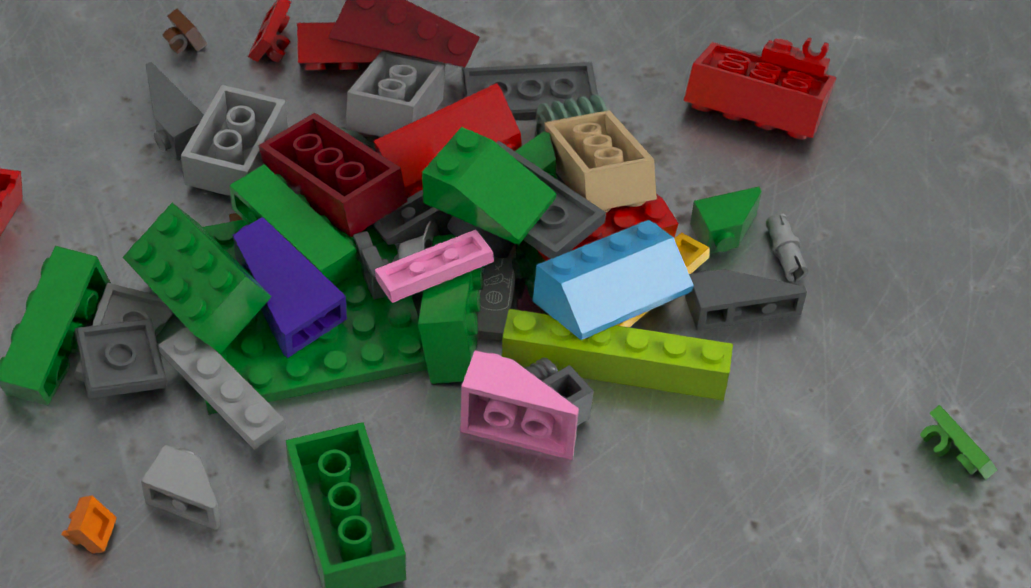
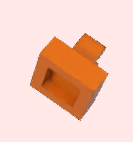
[61,495,117,554]

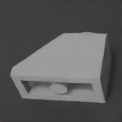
[141,444,221,530]

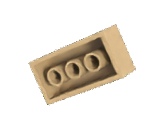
[544,110,657,212]

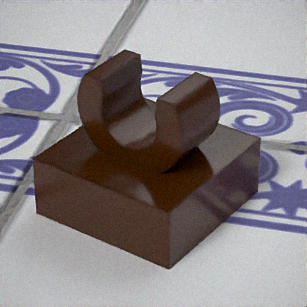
[162,8,207,54]

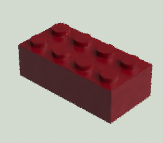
[258,113,408,237]

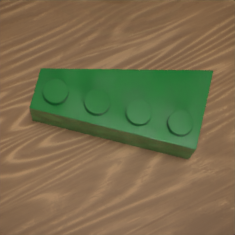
[418,235,486,384]
[0,246,111,406]

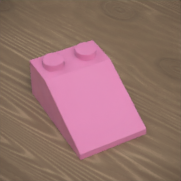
[460,350,579,460]

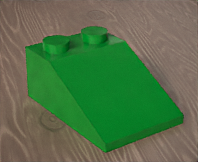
[422,127,556,245]

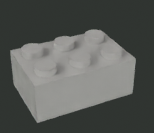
[346,50,446,137]
[181,85,288,196]

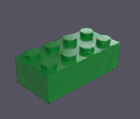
[122,202,272,354]
[285,422,406,588]

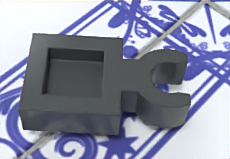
[353,231,389,300]

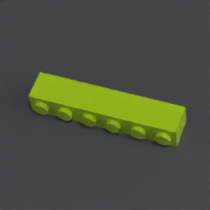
[501,309,733,401]

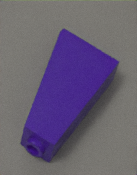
[233,217,347,358]

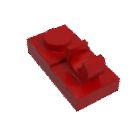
[247,0,291,62]
[760,37,831,78]

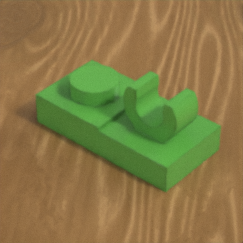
[920,404,998,480]

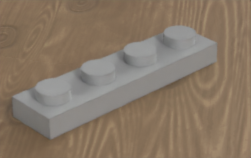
[159,327,286,450]

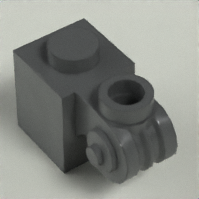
[525,357,594,426]

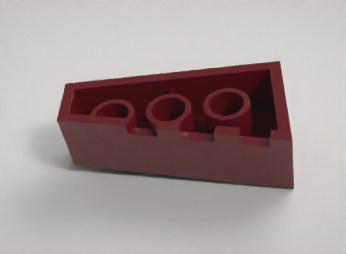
[328,0,480,68]

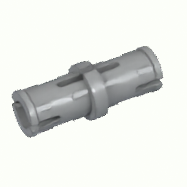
[765,213,808,281]

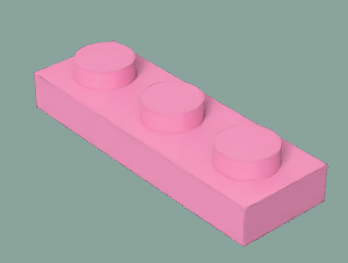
[375,230,494,303]

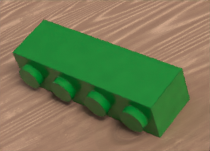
[229,165,357,285]

